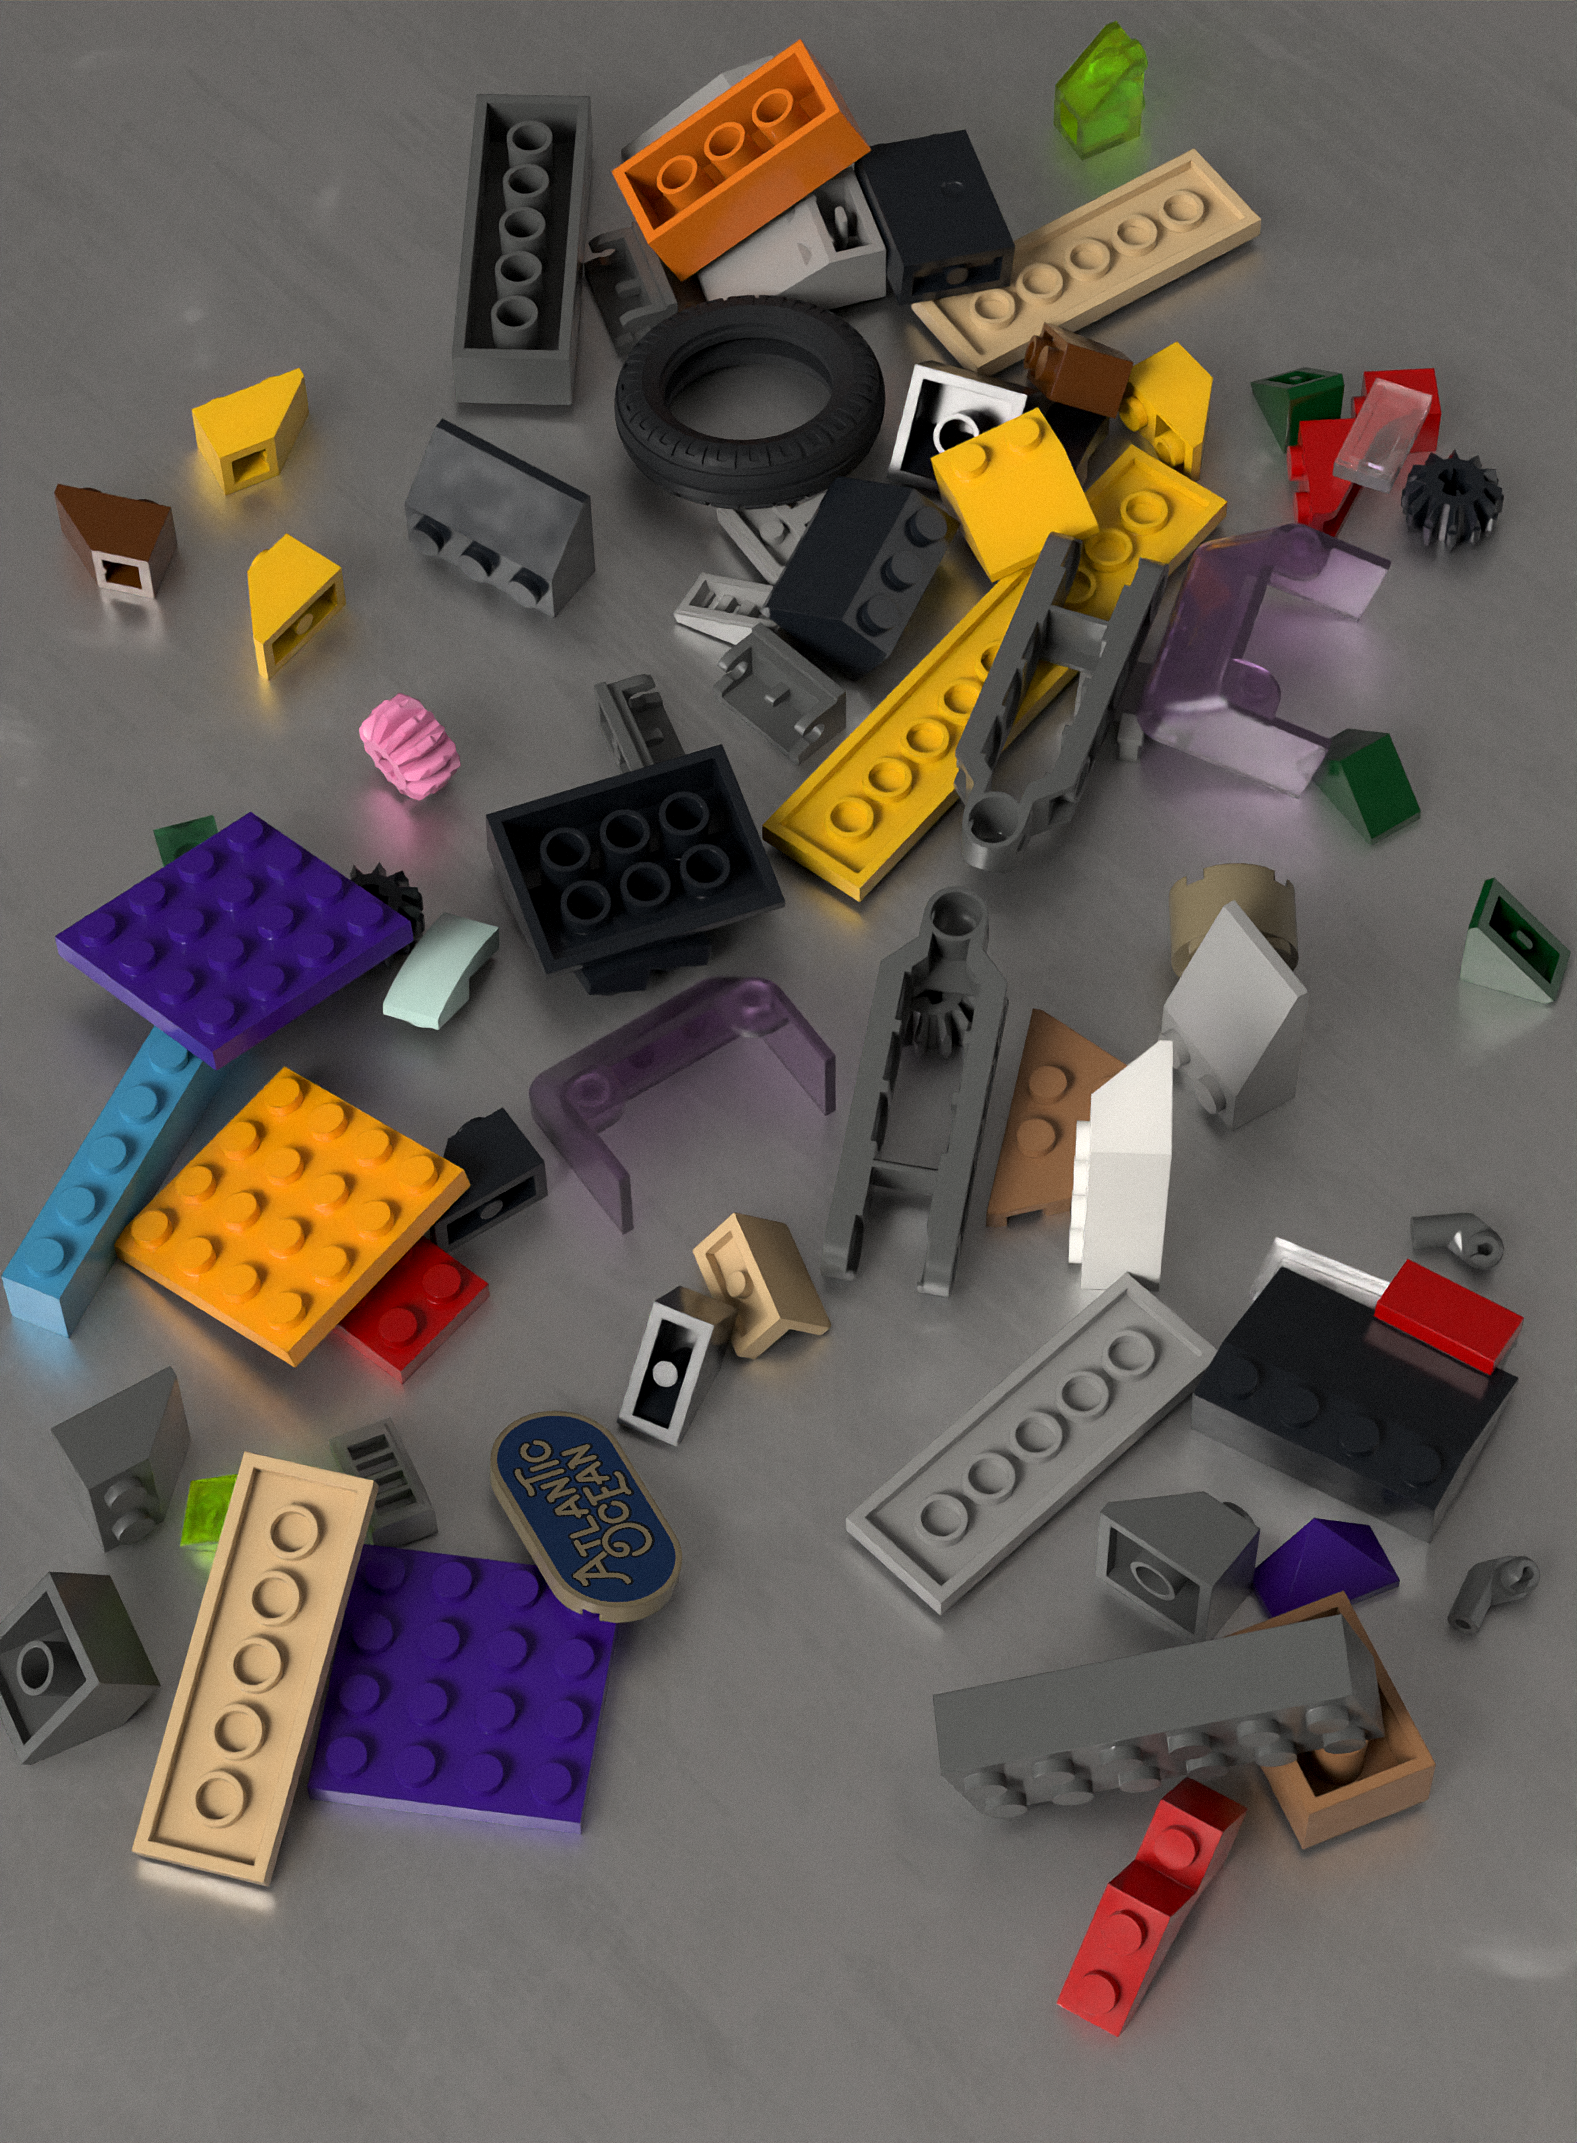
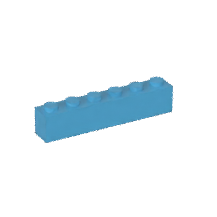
[1,1025,238,1338]

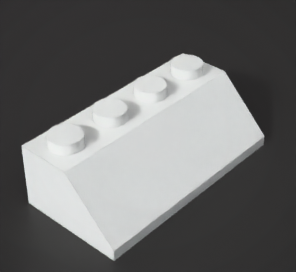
[1068,1040,1173,1292]

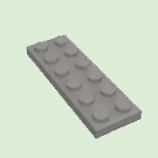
[846,1272,1218,1616]

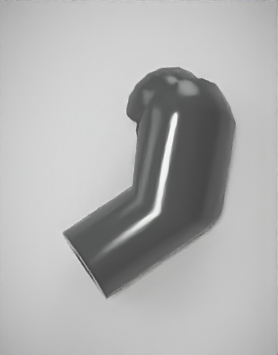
[1410,1213,1504,1270]
[1447,1556,1540,1634]

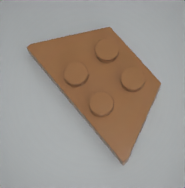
[986,1008,1128,1228]

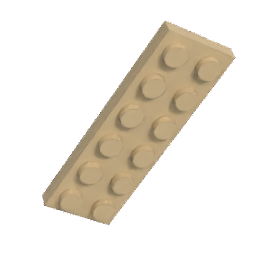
[911,148,1261,376]
[131,1451,379,1887]

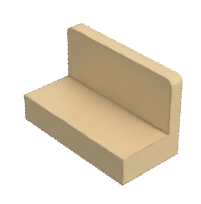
[692,1212,831,1359]

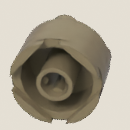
[1169,863,1299,978]

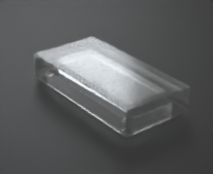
[1333,378,1432,494]

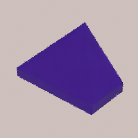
[1252,1518,1400,1619]

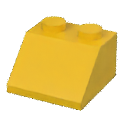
[930,407,1100,583]

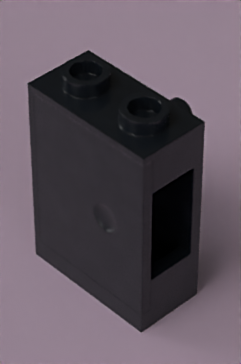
[854,129,1015,306]

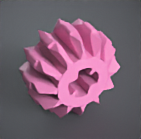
[359,693,461,801]

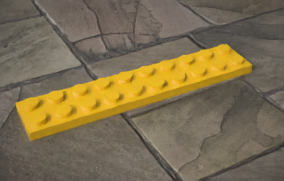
[762,444,1228,902]

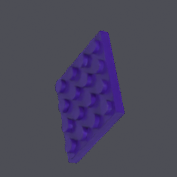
[55,812,414,1071]
[307,1544,620,1834]

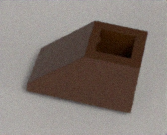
[1024,322,1134,419]
[54,484,178,599]

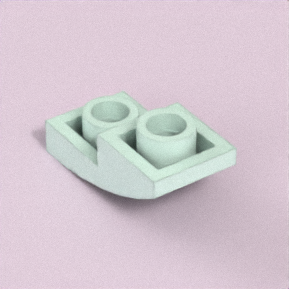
[383,912,499,1030]

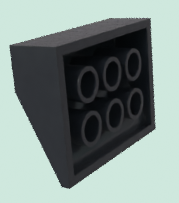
[486,744,785,980]
[1191,1266,1519,1544]

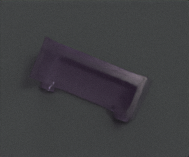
[1136,523,1392,799]
[529,976,836,1235]

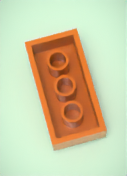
[611,39,872,282]

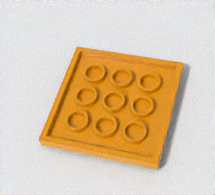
[114,1066,471,1368]

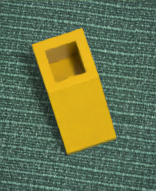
[1118,341,1213,482]
[191,368,309,496]

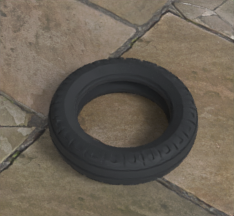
[614,295,886,510]

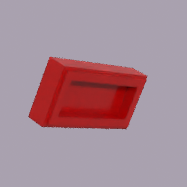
[1374,1259,1524,1376]

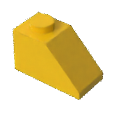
[247,533,346,681]

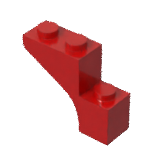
[1287,368,1442,551]
[1056,1776,1248,2037]

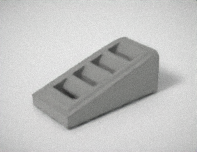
[674,572,802,651]
[328,1417,438,1548]

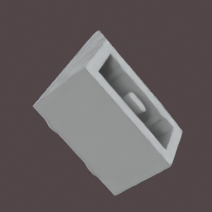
[696,166,886,310]

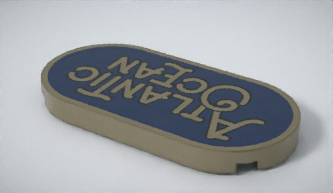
[489,1411,682,1623]

